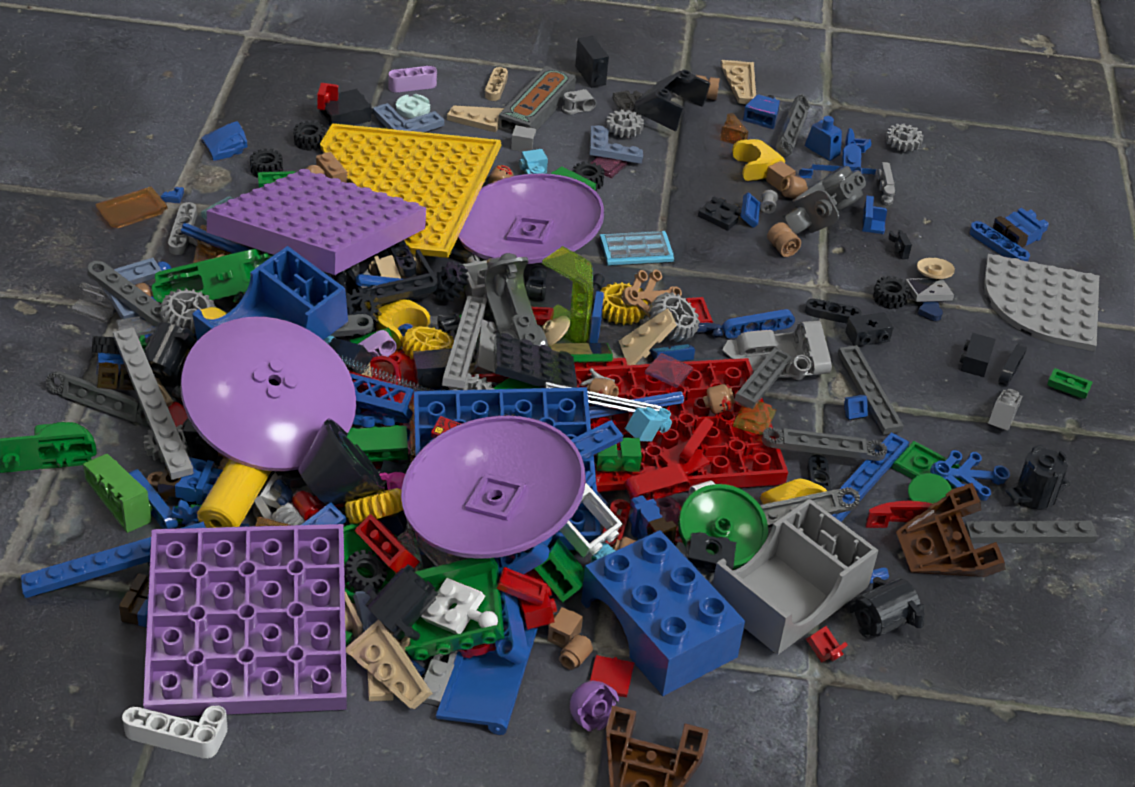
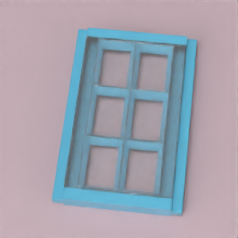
[599,231,674,265]

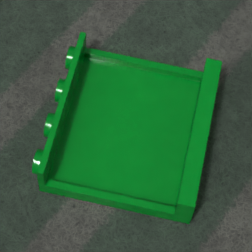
[405,558,504,660]

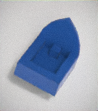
[845,128,871,153]
[842,143,861,167]

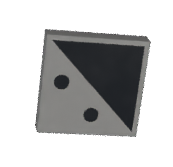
[905,278,954,302]

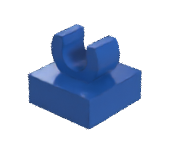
[844,395,868,419]

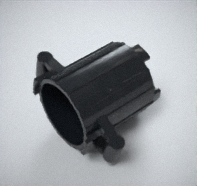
[144,322,197,386]
[1006,445,1070,510]
[364,564,439,641]
[850,577,924,638]

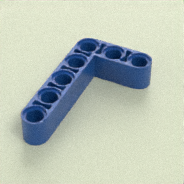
[494,542,549,665]

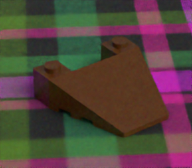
[896,483,1006,577]
[606,705,709,787]

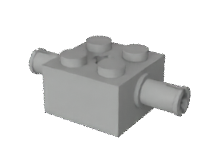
[462,255,492,312]

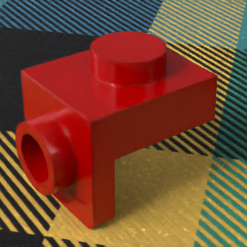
[806,626,848,663]

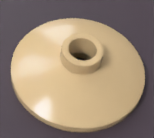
[917,258,955,279]
[543,315,570,346]

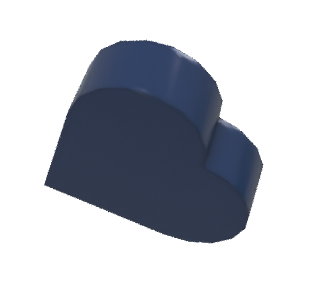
[918,301,943,321]

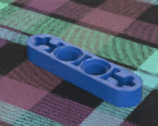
[969,221,1030,261]
[722,309,795,338]
[129,469,178,529]

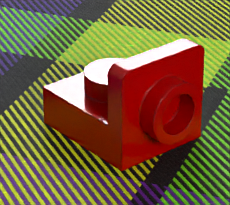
[317,83,338,110]

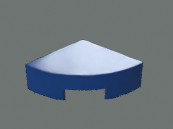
[161,187,184,204]

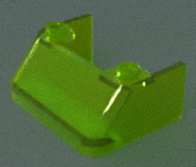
[542,246,593,343]

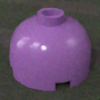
[570,681,619,732]

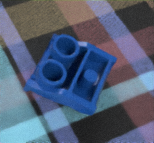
[201,121,247,161]

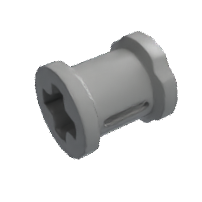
[760,190,778,214]

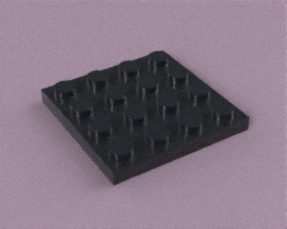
[493,333,578,388]

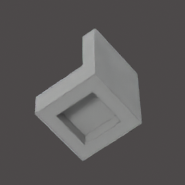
[511,126,536,152]

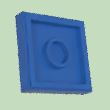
[590,291,604,343]

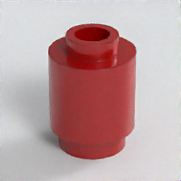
[292,491,323,521]

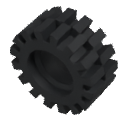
[293,121,326,151]
[250,148,283,178]
[572,161,605,191]
[873,276,910,309]
[92,336,120,354]
[344,550,388,593]

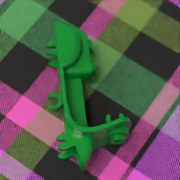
[152,249,274,303]
[0,422,97,473]

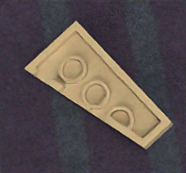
[720,60,756,105]
[346,620,433,709]

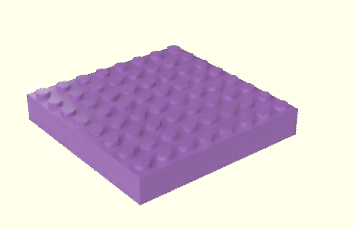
[207,169,426,275]
[143,524,347,716]

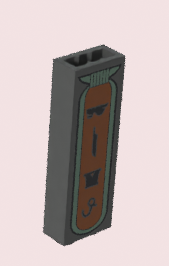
[498,66,576,134]

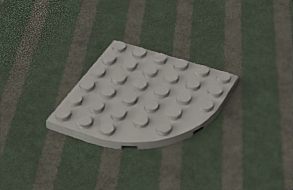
[984,254,1099,352]

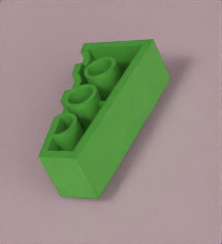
[83,454,152,533]

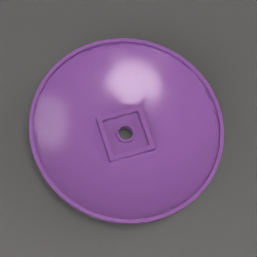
[458,174,604,264]
[180,317,356,471]
[401,416,586,558]

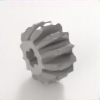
[272,503,305,526]

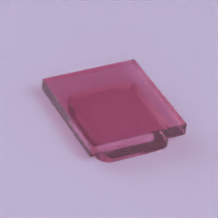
[590,156,628,179]
[645,353,693,388]

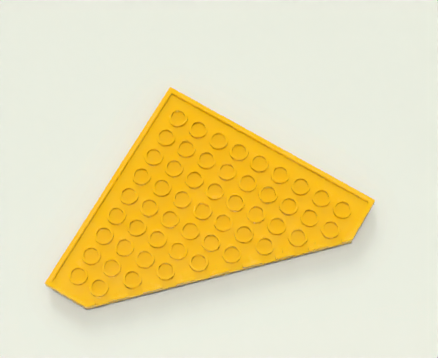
[320,124,501,258]

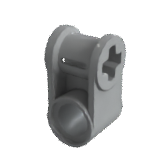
[562,89,596,115]

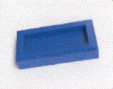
[741,193,761,228]

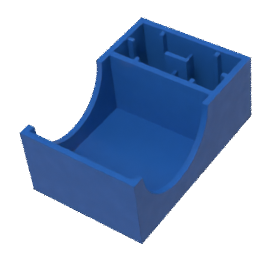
[192,246,348,381]
[581,530,745,696]

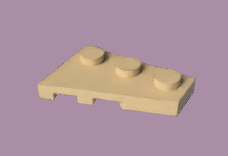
[447,106,505,132]
[619,308,677,365]

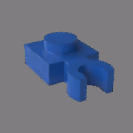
[171,500,200,525]

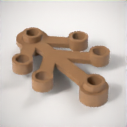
[621,269,682,318]

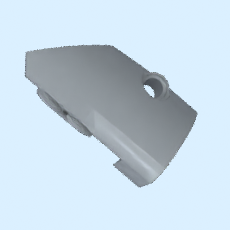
[722,320,832,380]

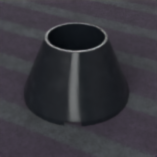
[298,418,385,505]

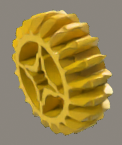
[600,282,649,326]
[402,326,454,360]
[344,488,404,524]

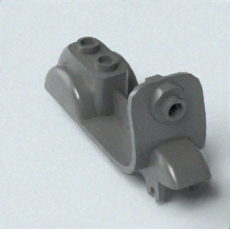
[782,165,866,234]
[484,253,548,346]

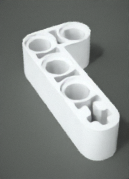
[122,706,228,759]

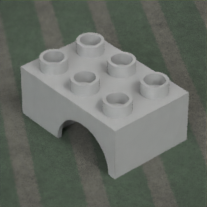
[713,499,878,655]

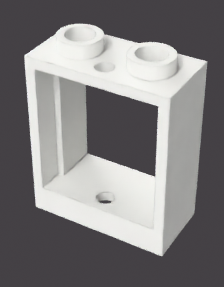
[560,483,622,558]

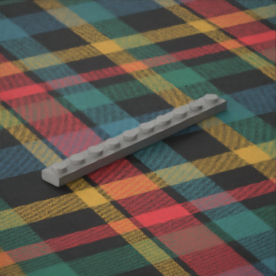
[442,296,487,389]
[113,327,194,479]

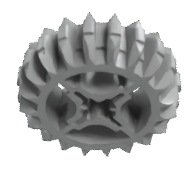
[160,288,216,334]
[649,292,700,343]

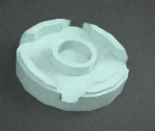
[396,94,430,118]

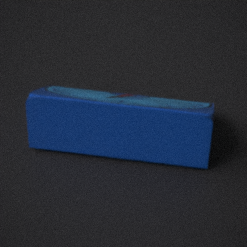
[650,344,695,363]

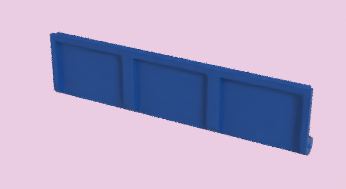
[436,581,546,735]

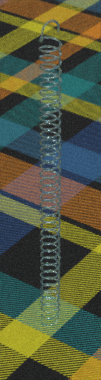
[338,354,433,391]

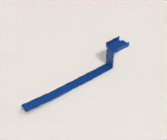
[799,164,876,179]

